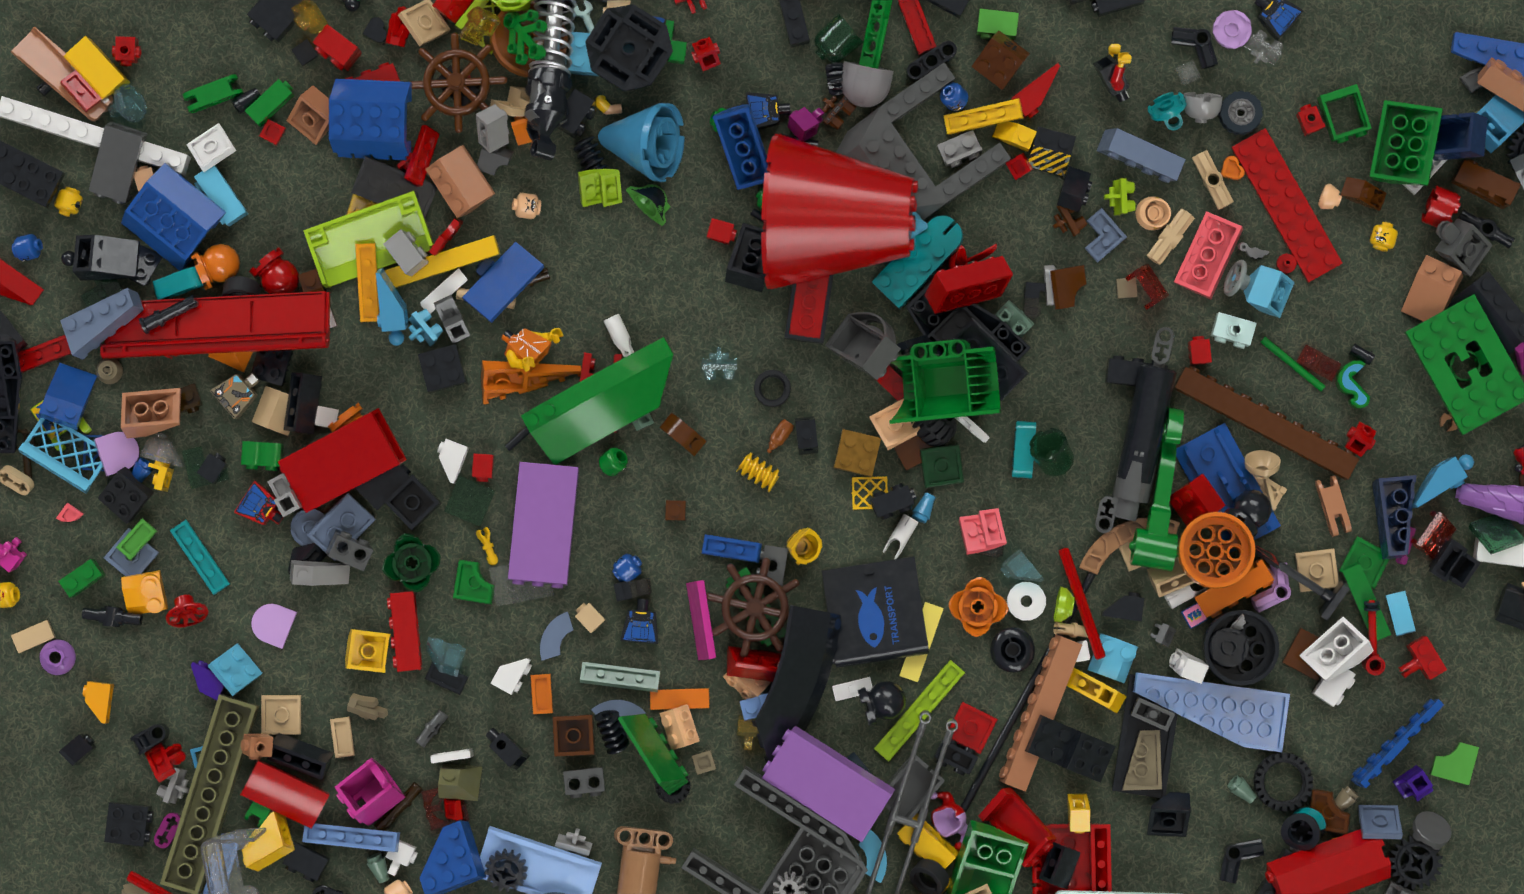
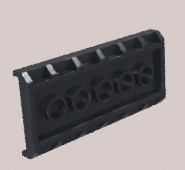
[1112,674,1178,798]

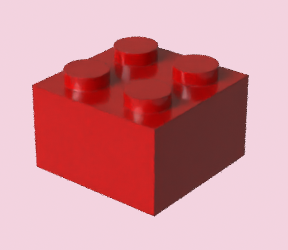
[312,24,362,71]
[1170,474,1226,526]

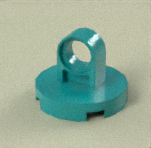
[1148,92,1186,130]

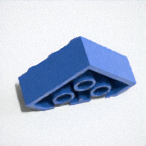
[420,820,486,894]

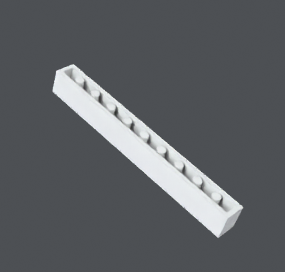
[0,96,191,176]

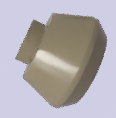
[96,358,123,384]

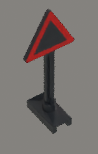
[1255,545,1350,620]

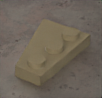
[1122,730,1162,790]

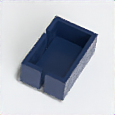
[1433,112,1488,161]

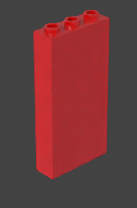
[278,408,407,513]

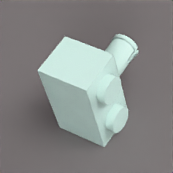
[1210,312,1257,349]

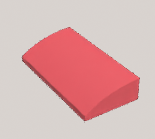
[1174,211,1243,300]

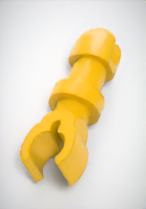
[476,527,498,565]

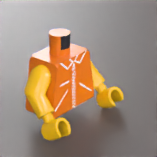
[501,328,563,375]

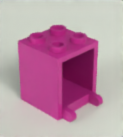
[335,758,406,827]

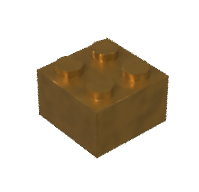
[834,429,881,477]

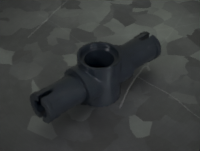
[1458,209,1515,249]
[82,606,143,627]

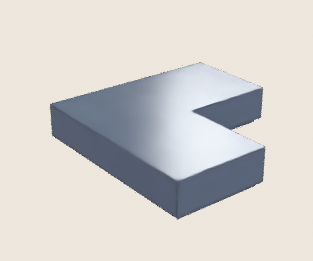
[1085,208,1127,263]

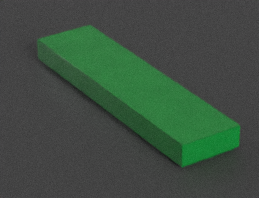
[1342,563,1392,641]

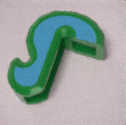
[1335,361,1370,409]

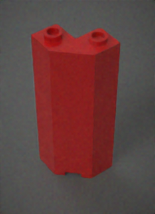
[1265,829,1391,894]

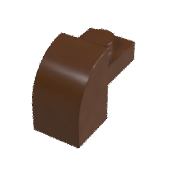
[659,413,707,456]

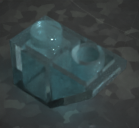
[426,637,466,677]

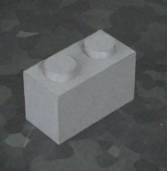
[476,104,509,153]
[383,229,429,277]

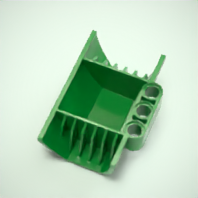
[889,339,1001,424]

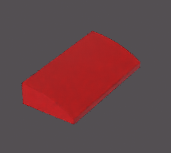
[240,760,329,829]

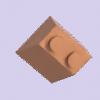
[286,86,329,145]

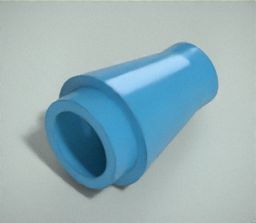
[912,493,935,523]

